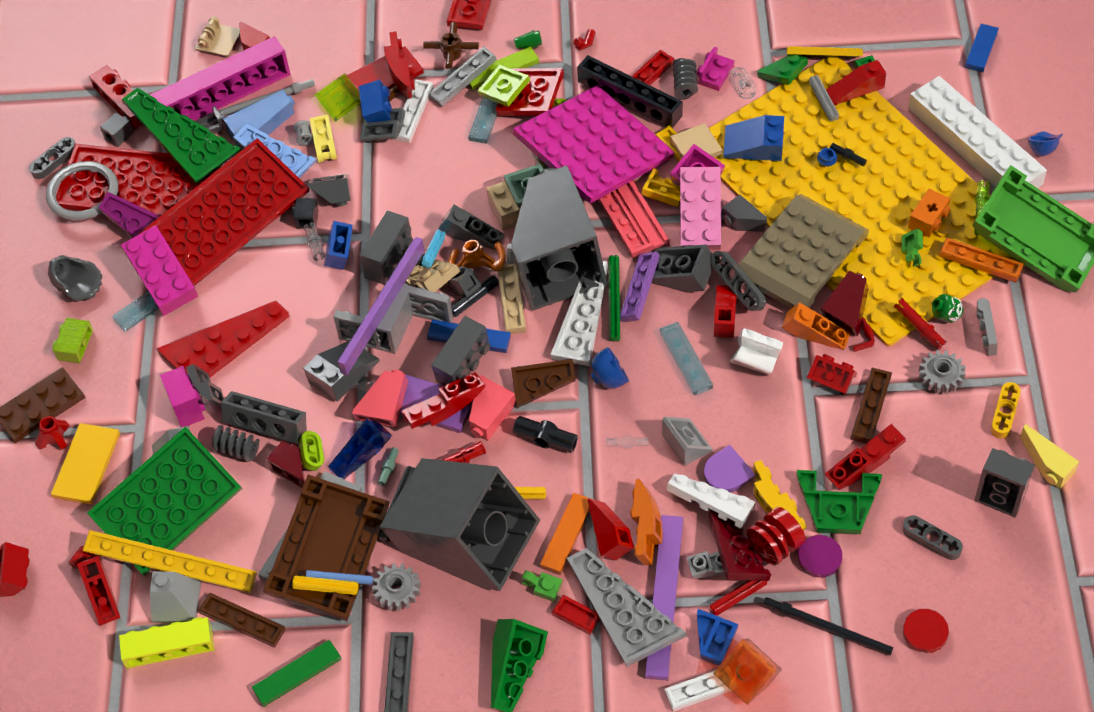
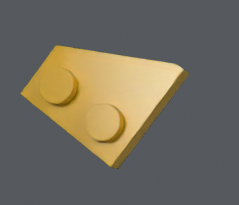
[641,168,680,207]

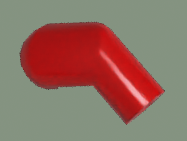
[573,29,596,50]
[68,545,98,569]

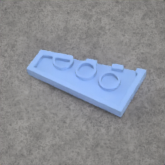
[233,124,316,178]

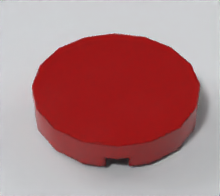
[903,609,949,653]

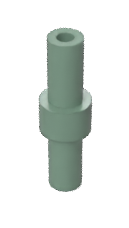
[377,447,399,486]

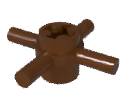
[423,22,479,69]

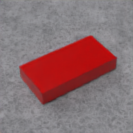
[552,594,600,635]

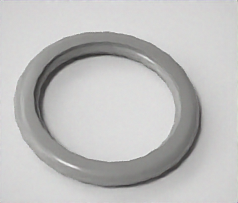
[46,161,119,221]

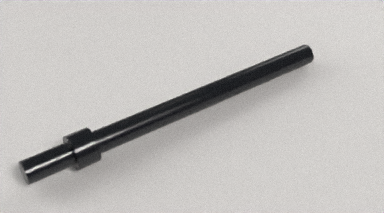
[763,597,894,656]

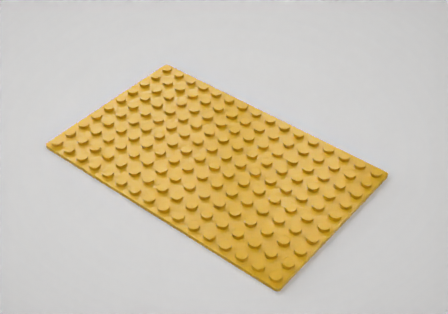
[709,55,1018,346]

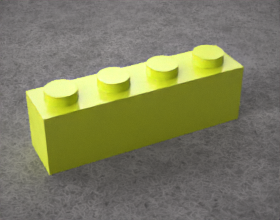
[119,617,215,669]

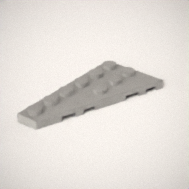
[567,548,687,667]

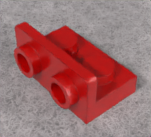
[807,354,857,395]

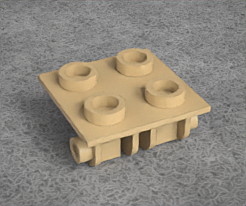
[194,16,240,57]

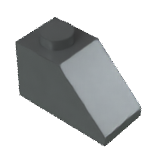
[722,195,767,232]

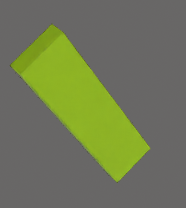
[469,47,539,90]

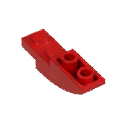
[384,31,415,99]
[402,372,485,429]
[825,424,906,490]

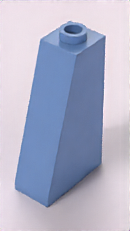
[223,90,295,151]

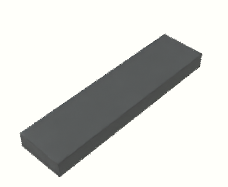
[384,632,414,712]

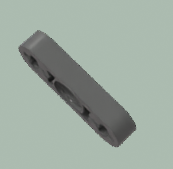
[29,137,76,179]
[903,515,963,560]

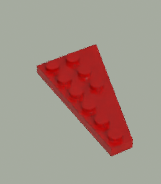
[157,301,290,377]

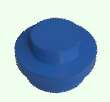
[817,148,837,166]

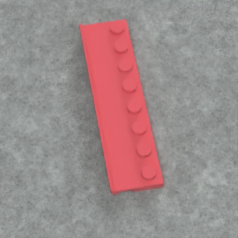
[598,180,670,258]

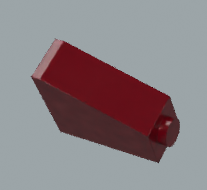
[821,270,869,336]

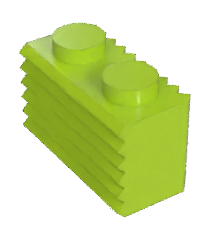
[52,318,93,364]

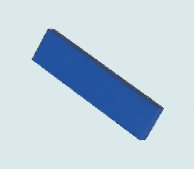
[427,319,511,353]

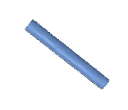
[306,570,373,585]

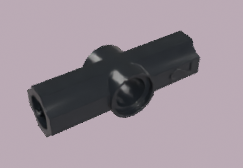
[513,416,578,453]

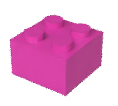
[160,366,206,427]

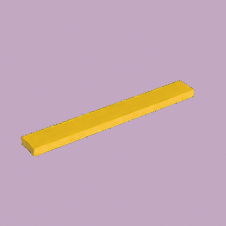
[83,530,257,593]

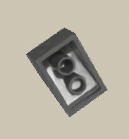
[652,244,713,292]
[303,340,380,402]

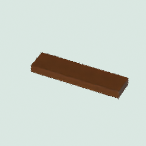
[850,367,892,444]
[198,593,286,648]

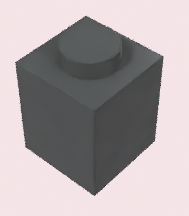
[100,113,133,147]

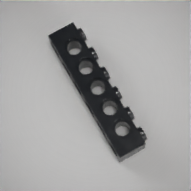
[577,55,683,128]

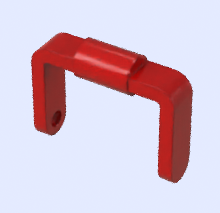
[853,317,875,352]

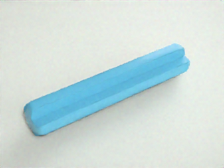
[421,230,446,268]

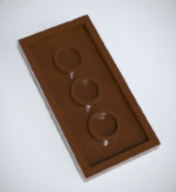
[0,367,86,443]

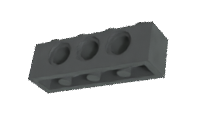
[221,391,307,444]

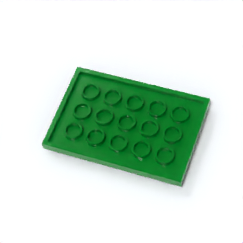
[87,427,243,576]

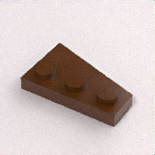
[511,359,576,408]

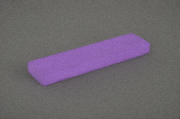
[620,252,660,322]

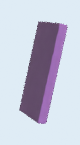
[400,374,474,433]

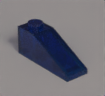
[328,418,392,479]

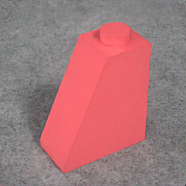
[352,370,408,427]
[469,375,516,441]

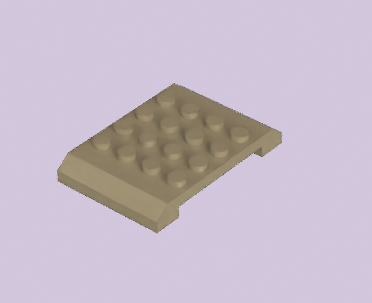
[739,194,869,308]

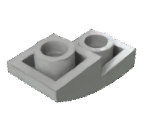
[686,551,725,578]

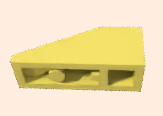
[1020,424,1079,489]

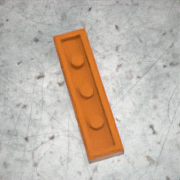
[939,237,1024,283]
[540,492,590,575]

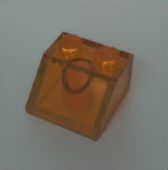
[713,638,782,705]

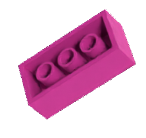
[121,225,198,316]

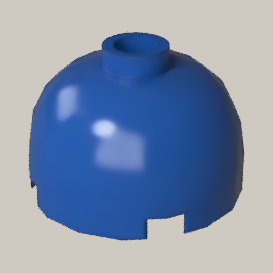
[590,347,629,389]

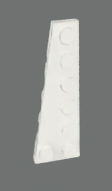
[551,261,608,366]

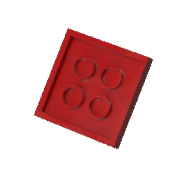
[495,68,564,116]

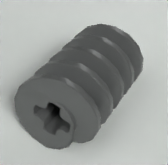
[672,58,698,100]
[212,425,260,462]

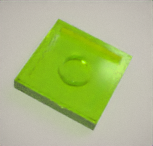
[315,73,361,122]

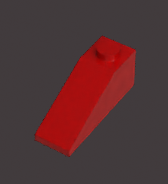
[826,60,886,106]
[77,556,121,626]

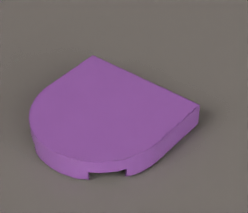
[704,445,756,492]

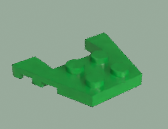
[797,470,882,534]

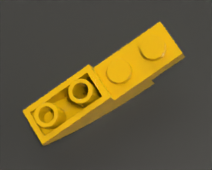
[753,460,806,531]

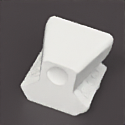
[729,328,783,375]

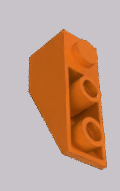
[781,302,850,350]

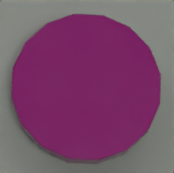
[798,535,842,578]

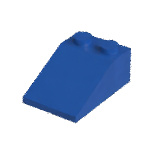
[723,115,784,161]

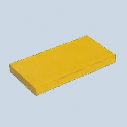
[51,423,120,505]

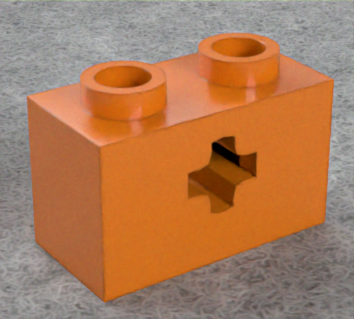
[908,188,951,238]

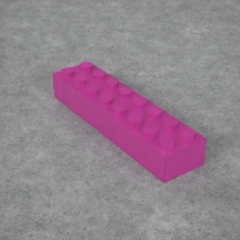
[150,36,291,121]

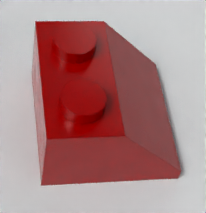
[0,542,30,597]

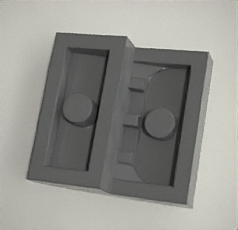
[360,108,406,141]
[186,364,224,407]

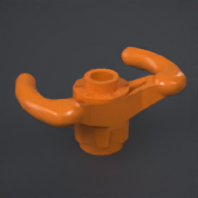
[448,240,506,271]

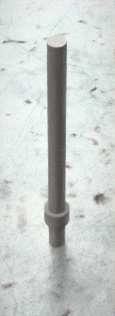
[207,79,315,116]

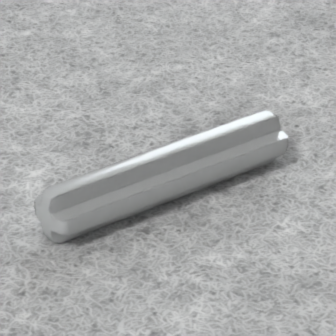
[809,75,839,122]

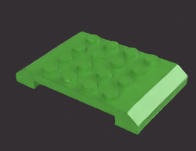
[972,165,1094,293]

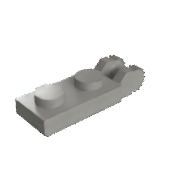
[977,298,997,356]

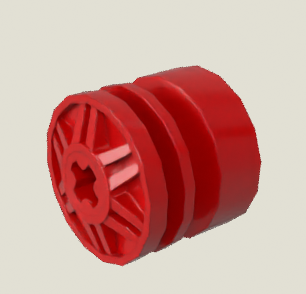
[747,506,806,566]

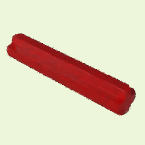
[709,580,767,616]

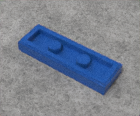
[965,23,999,72]

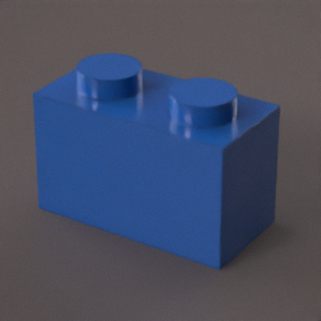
[359,79,392,123]
[324,221,353,270]

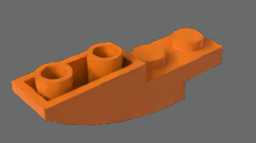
[630,479,663,565]

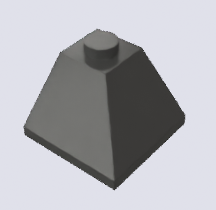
[308,174,351,206]

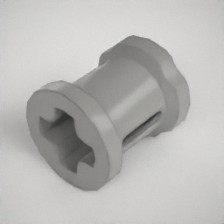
[293,120,313,146]

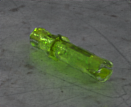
[974,180,990,236]

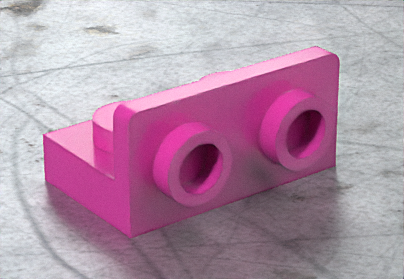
[697,47,735,91]

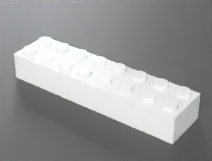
[908,76,1047,188]

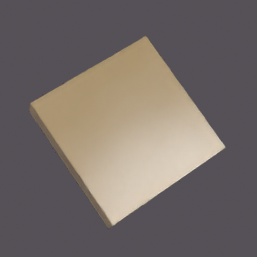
[670,123,722,158]

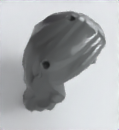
[48,255,102,301]

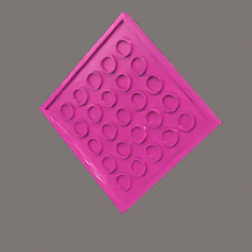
[512,85,675,204]

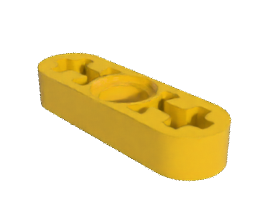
[991,382,1021,438]

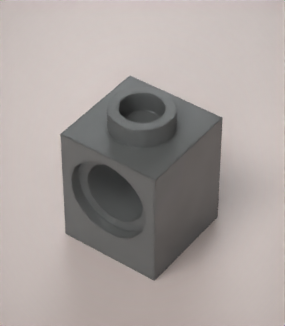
[448,266,482,297]

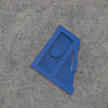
[697,609,738,666]

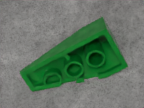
[491,619,548,712]

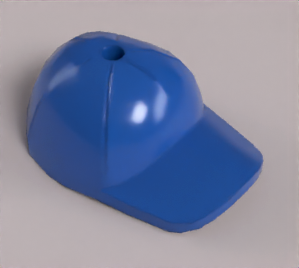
[1028,131,1063,156]

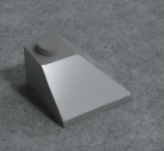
[150,572,201,623]

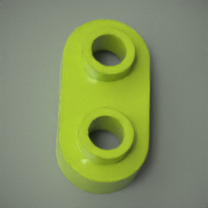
[299,431,324,471]

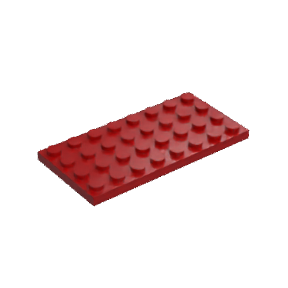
[139,138,310,286]
[56,144,222,216]

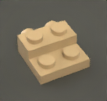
[405,260,460,292]

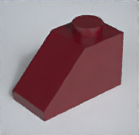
[267,440,305,488]

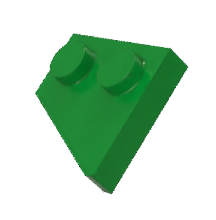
[757,54,808,85]

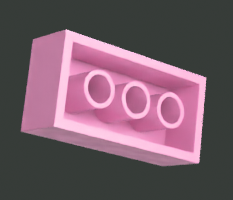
[680,167,721,250]

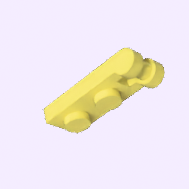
[310,115,337,163]

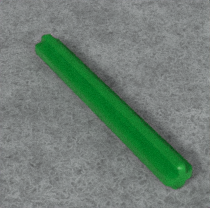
[608,255,620,342]

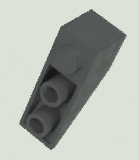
[438,204,504,250]

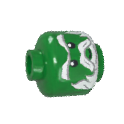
[932,294,963,323]

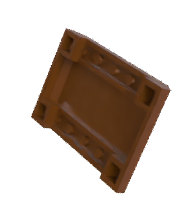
[263,474,390,621]

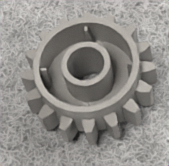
[919,350,966,394]
[372,563,421,611]

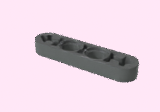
[710,251,766,311]

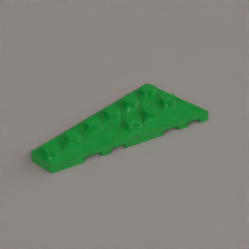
[122,88,241,184]

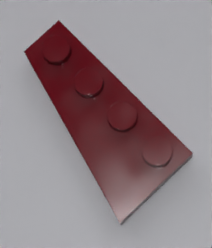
[708,509,771,581]

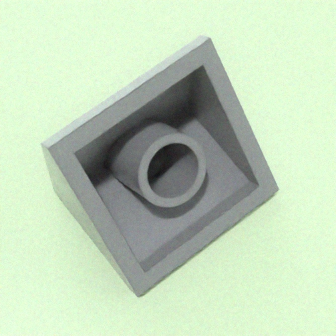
[662,417,713,466]

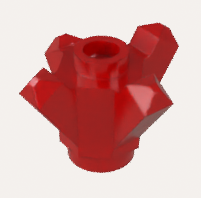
[35,416,70,450]

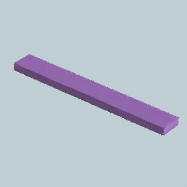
[338,237,424,376]
[645,515,683,681]

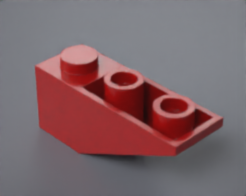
[713,285,736,338]
[588,498,634,560]

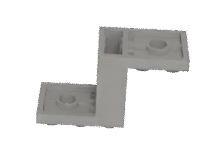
[333,283,453,354]

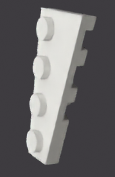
[666,474,756,529]

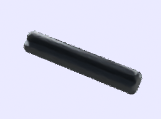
[451,275,499,317]

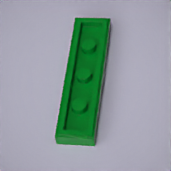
[252,639,342,707]

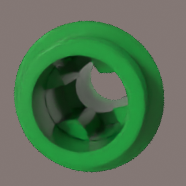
[514,30,542,49]

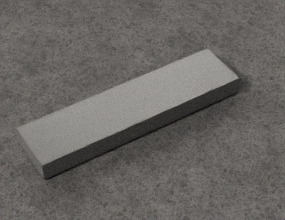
[429,46,497,107]

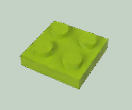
[478,65,530,107]

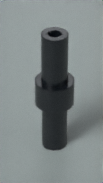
[830,143,867,167]

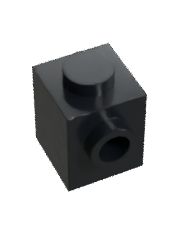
[292,198,319,229]

